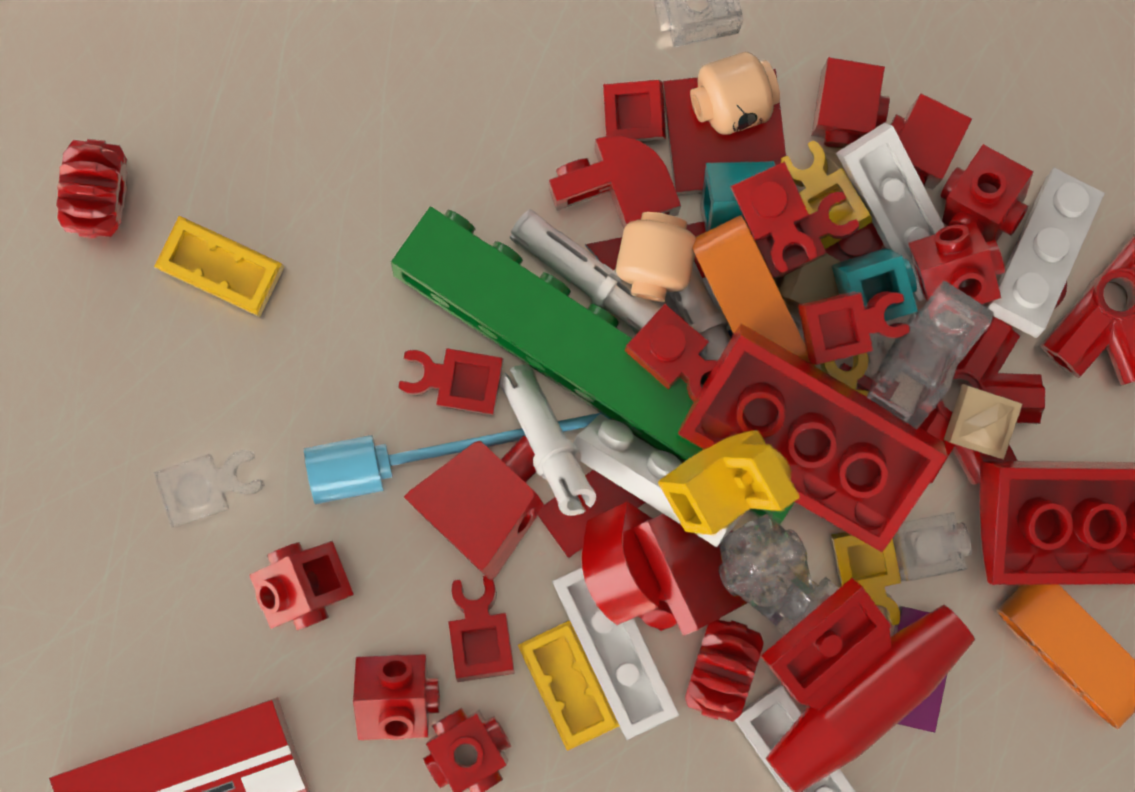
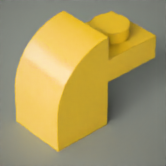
[658,431,800,535]

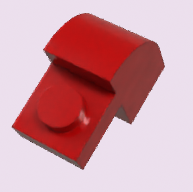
[549,136,681,229]
[582,501,677,631]

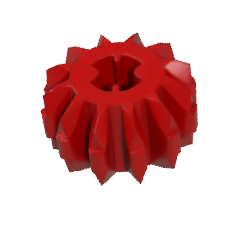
[56,139,128,238]
[685,619,764,722]

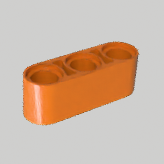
[692,215,815,366]
[996,585,1135,729]

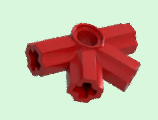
[1040,235,1135,386]
[909,310,1045,485]

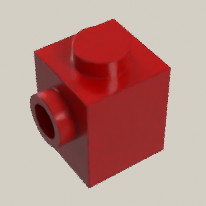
[811,57,890,148]
[890,93,972,190]

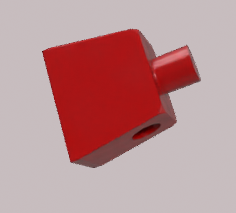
[404,435,544,581]

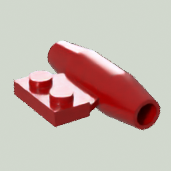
[761,578,975,792]

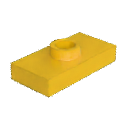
[154,215,285,317]
[518,620,620,751]

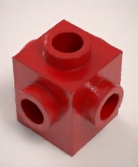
[940,144,1034,242]
[908,222,1005,319]
[249,541,354,631]
[353,654,440,740]
[423,708,512,792]

